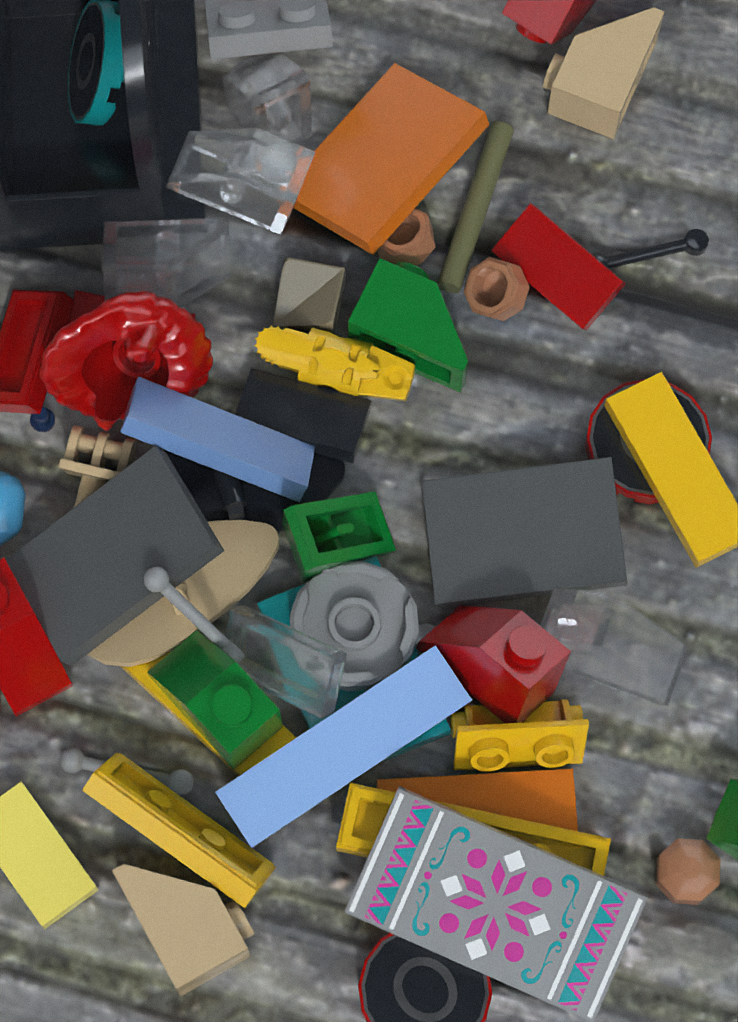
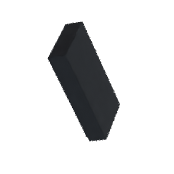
[235,368,371,463]

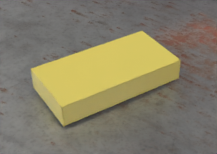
[0,781,99,930]

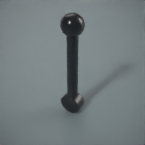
[593,229,709,269]

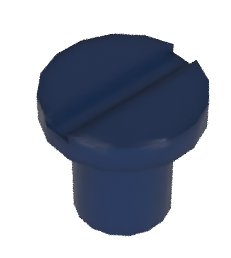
[30,406,55,433]

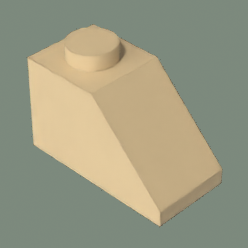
[543,7,665,139]
[112,864,254,996]

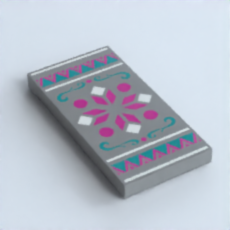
[344,786,648,1022]

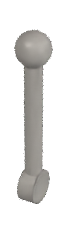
[144,566,246,664]
[60,748,194,797]

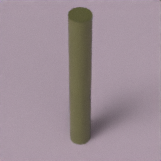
[437,121,514,293]

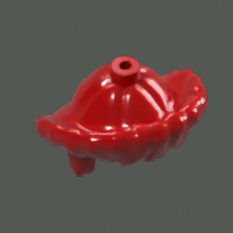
[39,290,213,431]

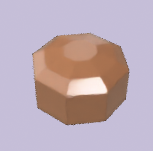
[377,208,436,265]
[463,257,530,321]
[655,838,720,905]

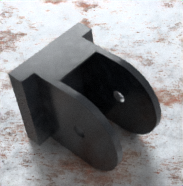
[0,0,208,250]

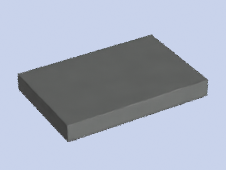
[6,445,224,666]
[422,457,628,609]

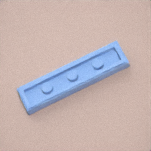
[215,645,472,848]

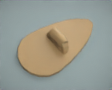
[87,520,280,667]

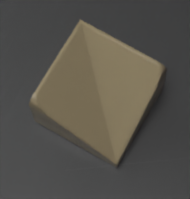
[273,257,346,334]

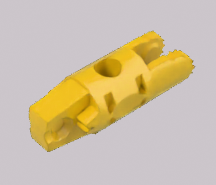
[254,325,416,401]

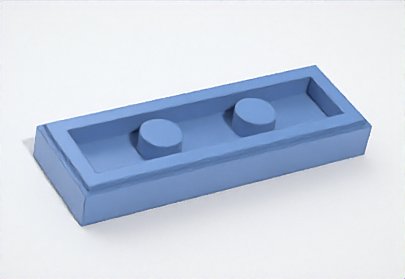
[120,377,315,502]

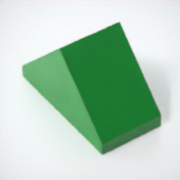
[282,491,396,583]

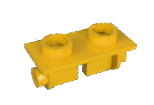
[450,699,589,772]

